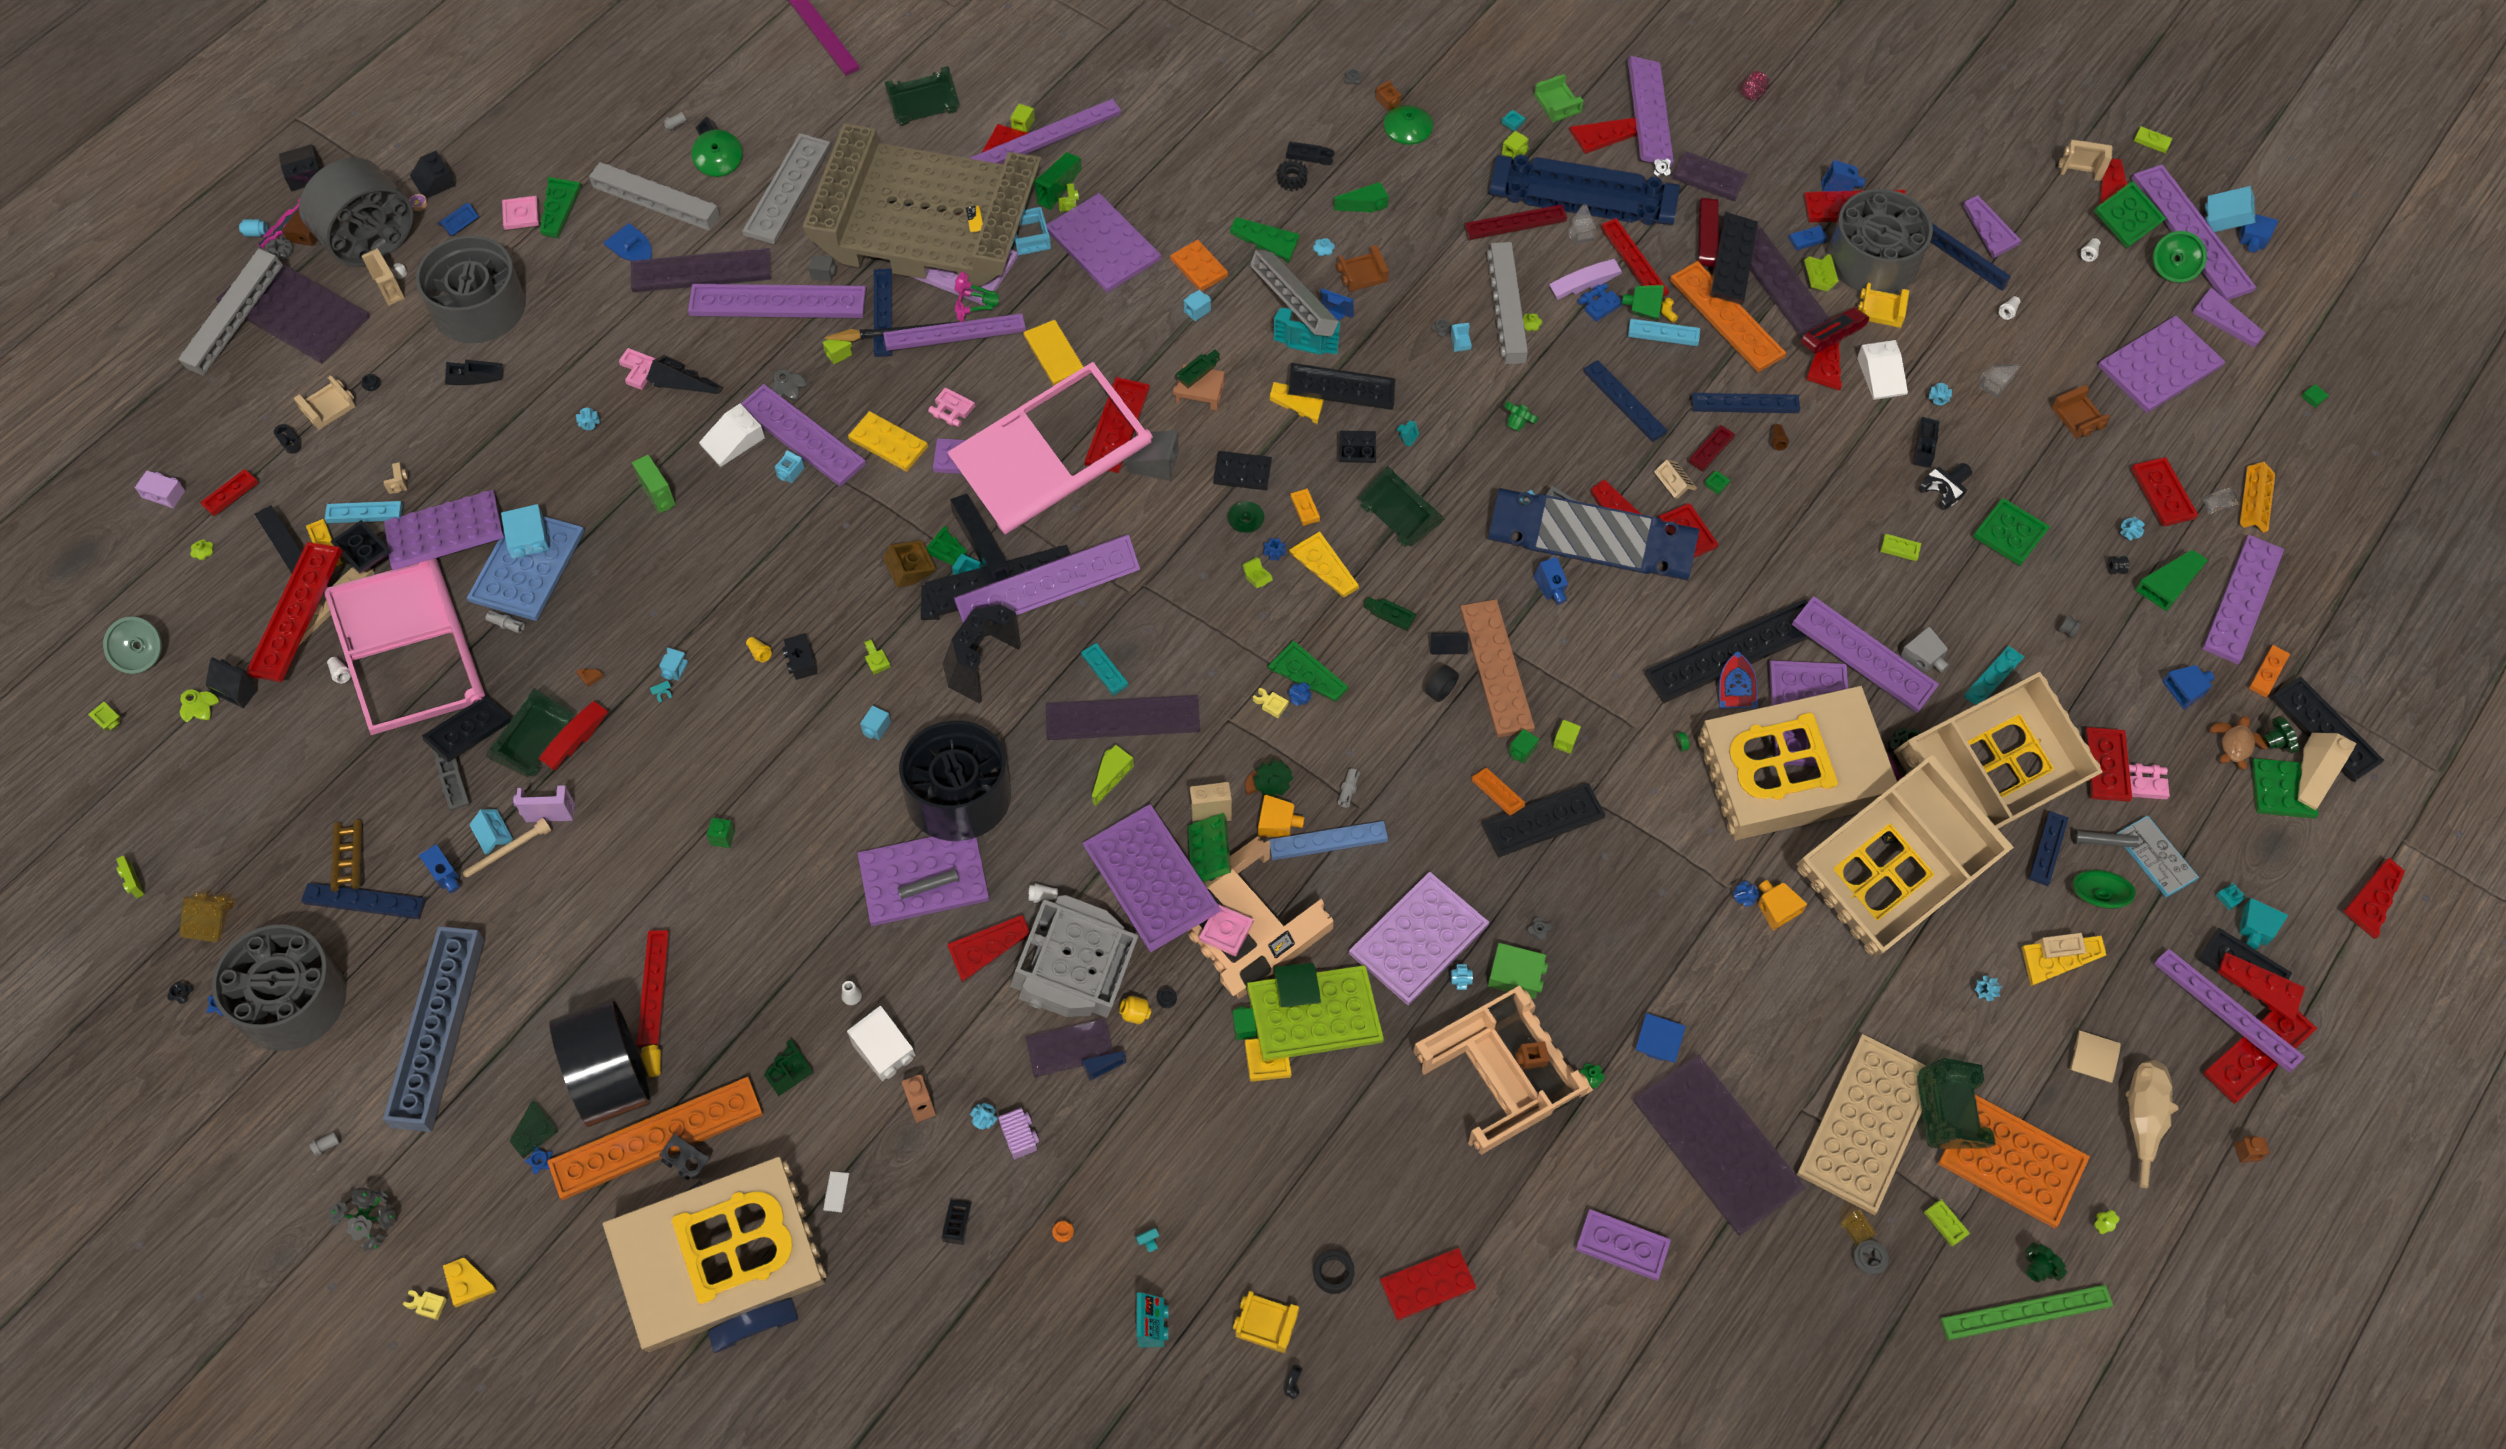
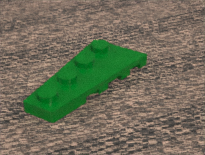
[540,177,581,238]
[1230,217,1300,264]
[1268,640,1349,702]

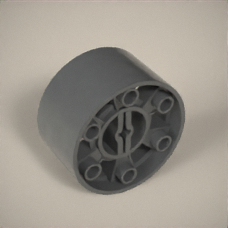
[299,158,413,266]
[1828,189,1933,293]
[416,235,526,343]
[212,924,347,1051]

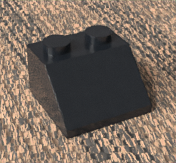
[410,150,456,199]

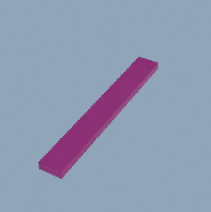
[787,0,860,76]

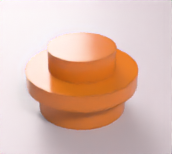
[1052,1221,1074,1243]

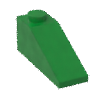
[1333,182,1389,213]

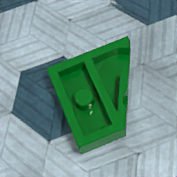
[926,526,967,566]

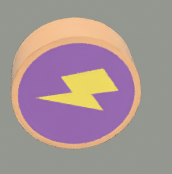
[409,194,428,211]

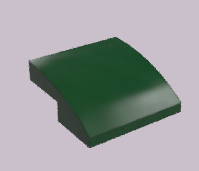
[1274,963,1321,1008]

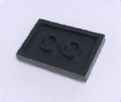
[1213,451,1272,491]

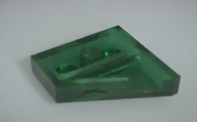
[509,1101,558,1159]

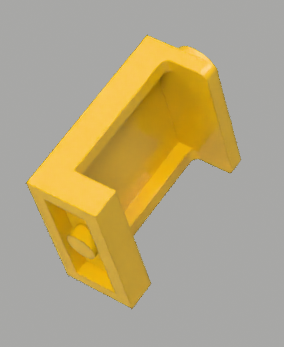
[1858,283,1909,328]
[1233,1291,1299,1353]

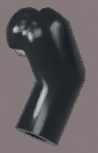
[1284,1364,1302,1399]

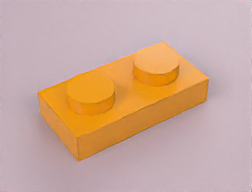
[1290,488,1320,526]

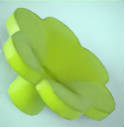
[1523,314,1542,331]
[190,539,214,560]
[2094,1210,2120,1234]

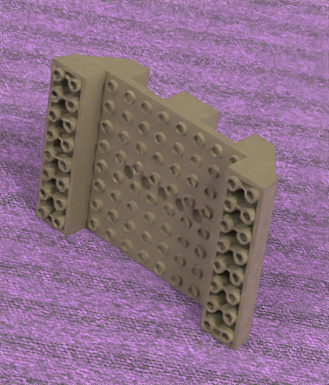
[802,123,1041,287]

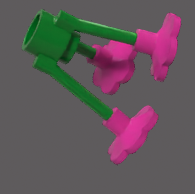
[954,271,999,322]

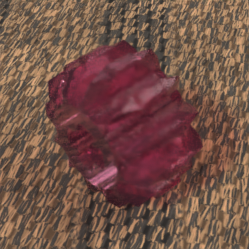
[1742,71,1769,100]

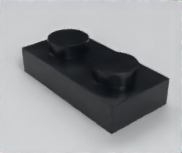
[921,585,940,620]

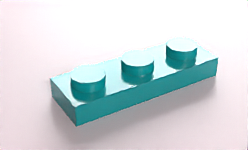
[1081,643,1129,696]

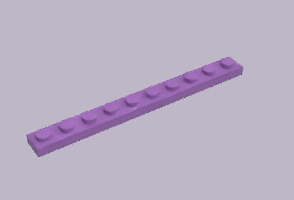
[969,99,1121,164]

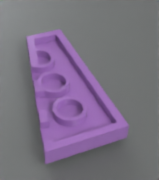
[1963,195,2021,258]

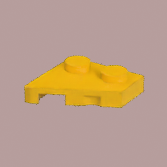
[443,1258,497,1307]

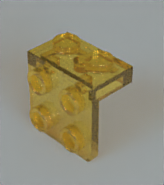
[179,892,234,942]

